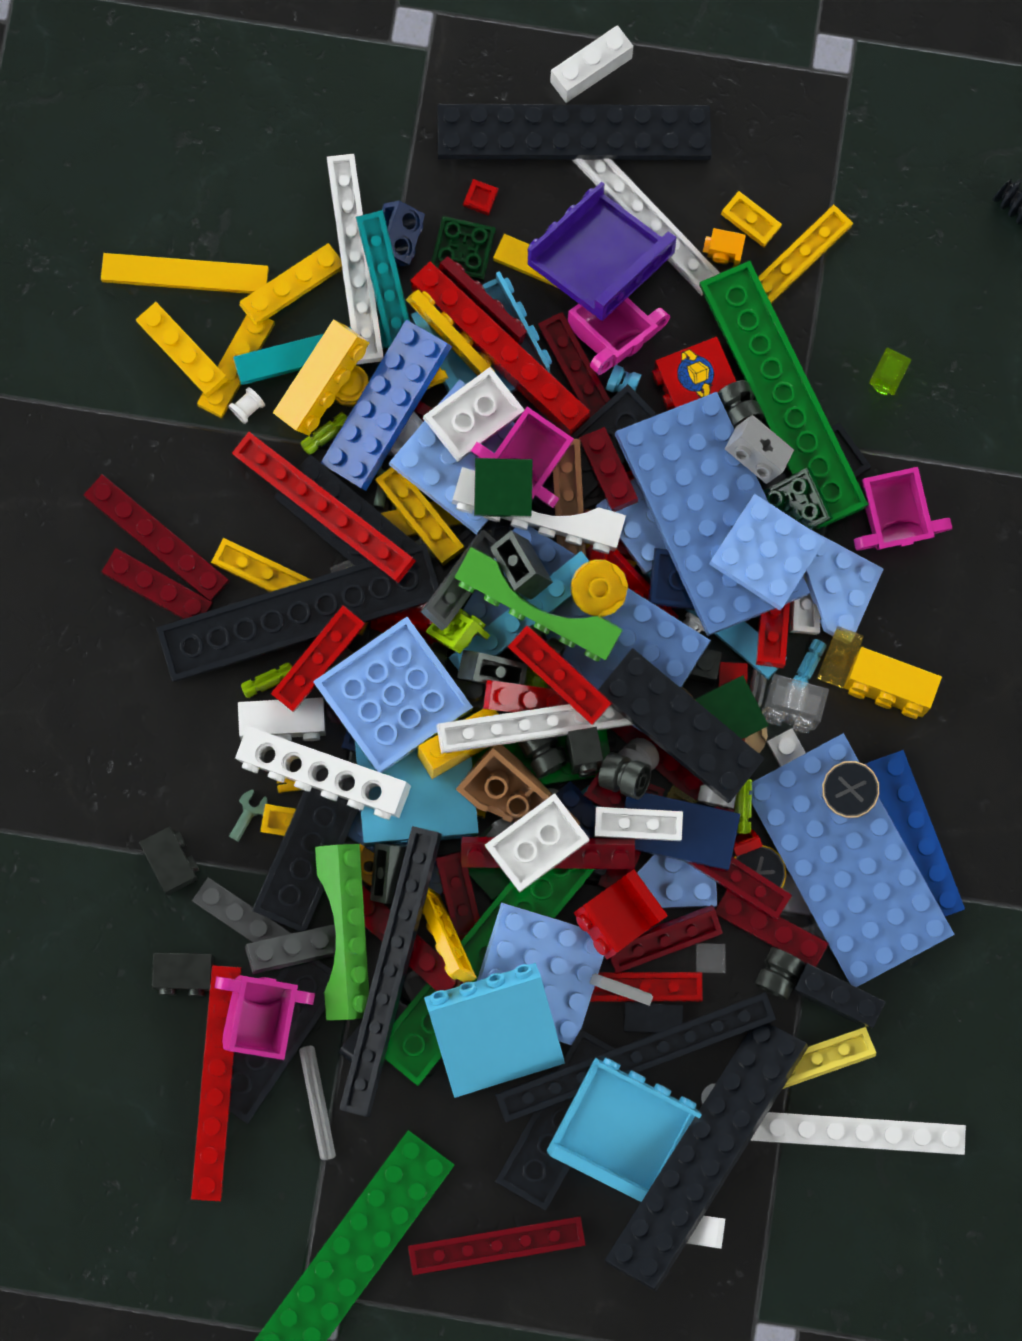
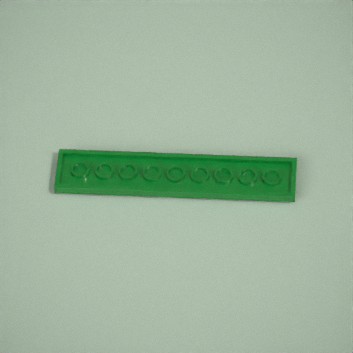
[699,261,869,529]
[385,868,595,1086]
[254,1130,455,1341]

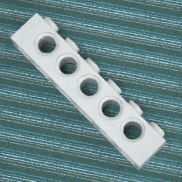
[235,726,411,820]

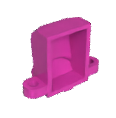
[568,298,670,375]
[471,407,574,508]
[854,467,953,551]
[214,975,315,1060]

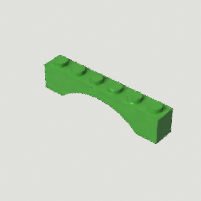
[454,547,624,662]
[315,844,369,1020]

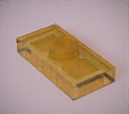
[816,626,864,689]

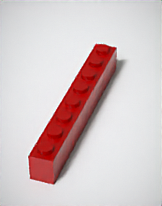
[411,261,590,436]

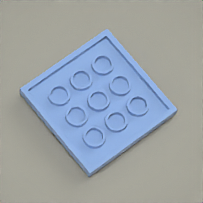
[389,379,515,535]
[313,617,473,773]
[477,902,604,1045]

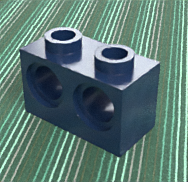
[382,201,425,267]

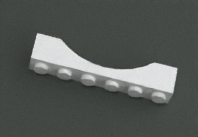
[452,467,626,554]

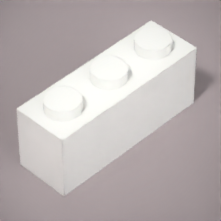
[550,25,633,103]
[238,697,326,741]

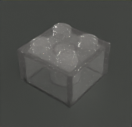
[761,674,829,733]

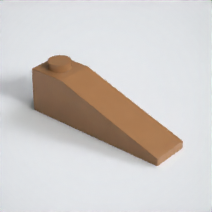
[456,745,580,825]

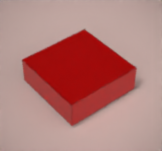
[463,179,499,216]
[733,829,763,857]

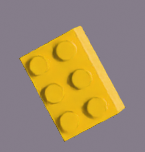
[843,647,942,719]

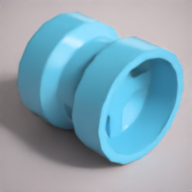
[606,365,641,393]

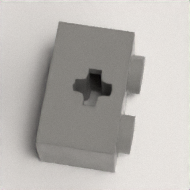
[725,415,794,484]

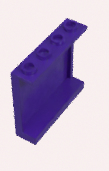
[527,182,677,321]

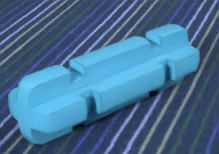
[790,639,827,692]

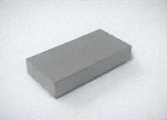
[590,973,653,1006]

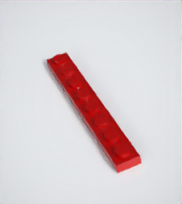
[232,432,416,583]
[191,965,242,1202]

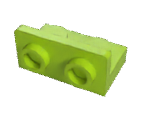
[426,608,490,654]

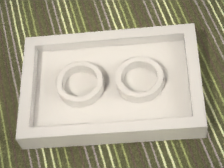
[423,367,524,462]
[485,794,590,893]

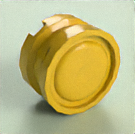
[335,365,369,407]

